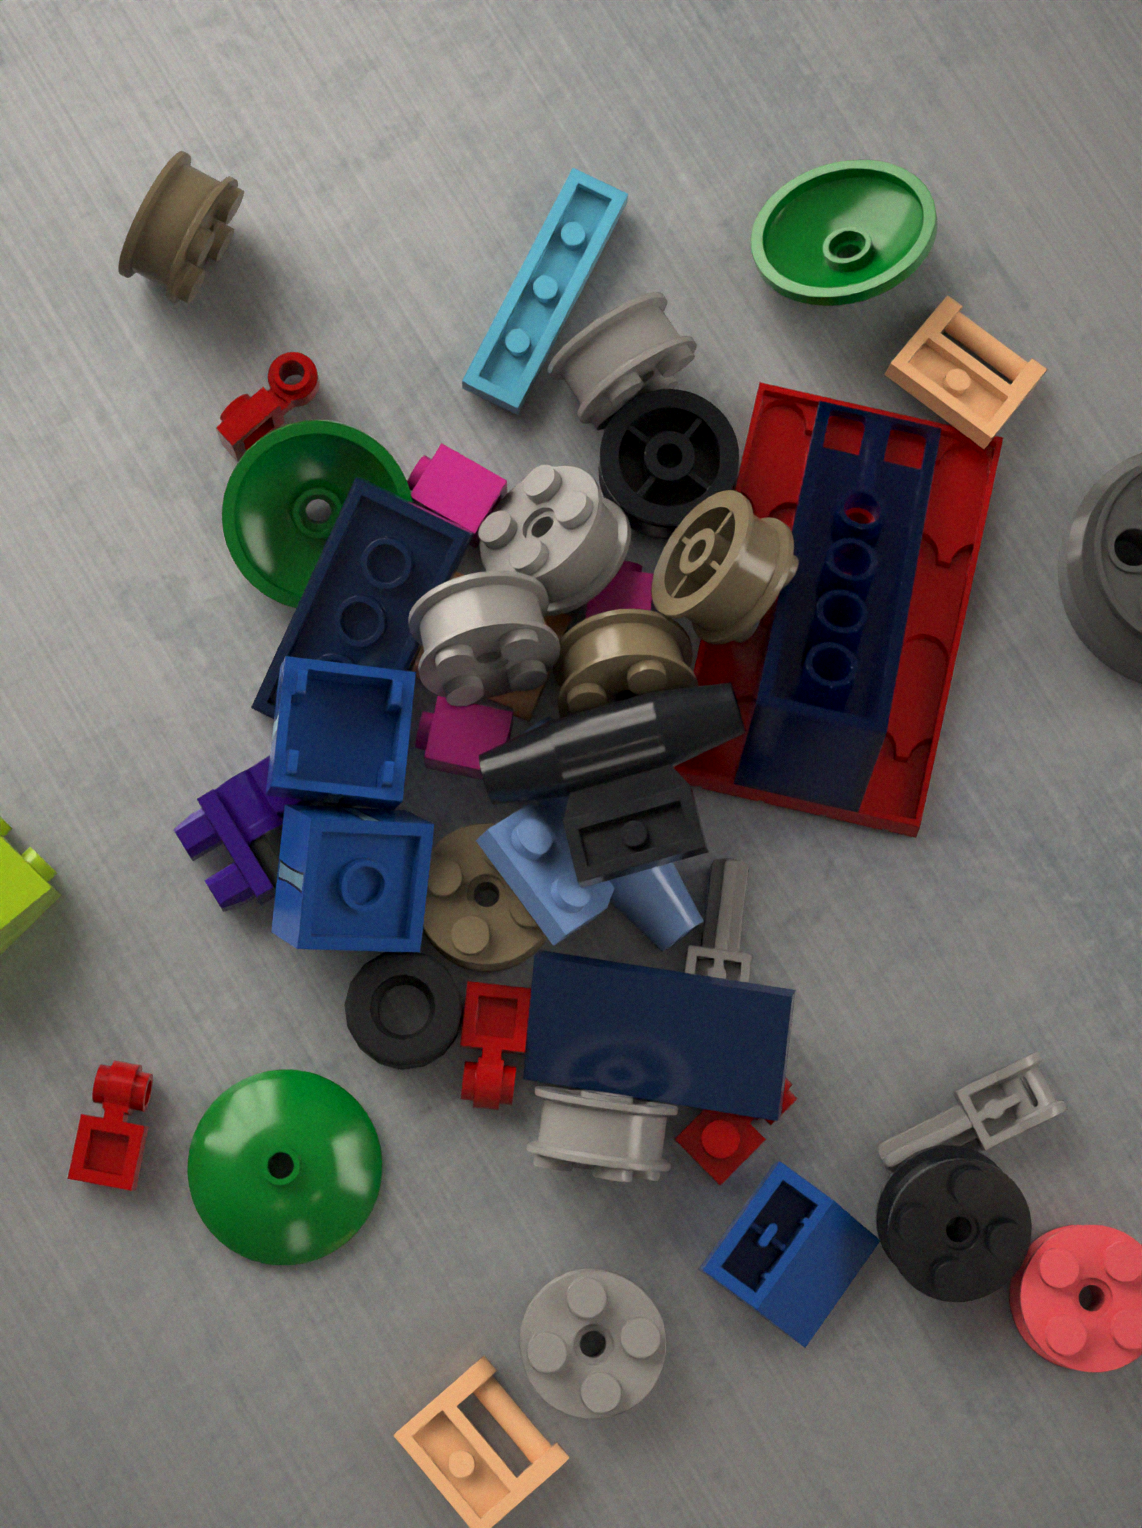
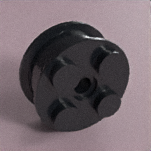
[598,389,739,539]
[875,1145,1032,1302]

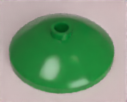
[750,159,938,306]
[222,420,413,608]
[187,1069,383,1265]

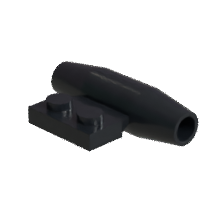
[479,682,745,888]

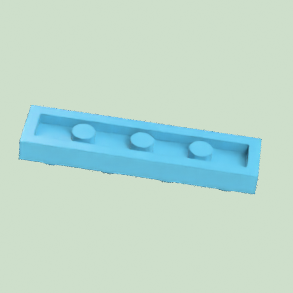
[462,168,628,415]

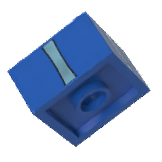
[266,656,416,810]
[271,804,435,953]

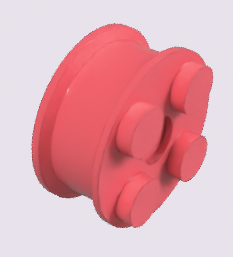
[1009,1225,1142,1373]

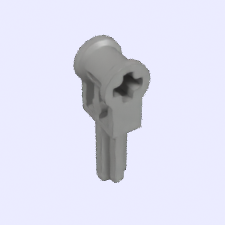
[684,858,753,983]
[877,1051,1068,1175]

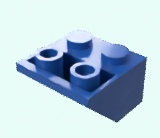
[698,1161,881,1348]

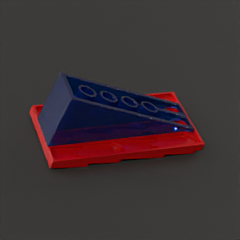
[674,382,1004,838]

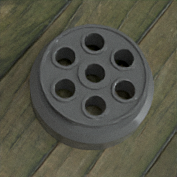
[1058,453,1142,684]

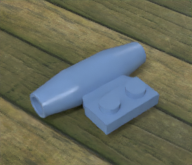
[476,716,703,952]

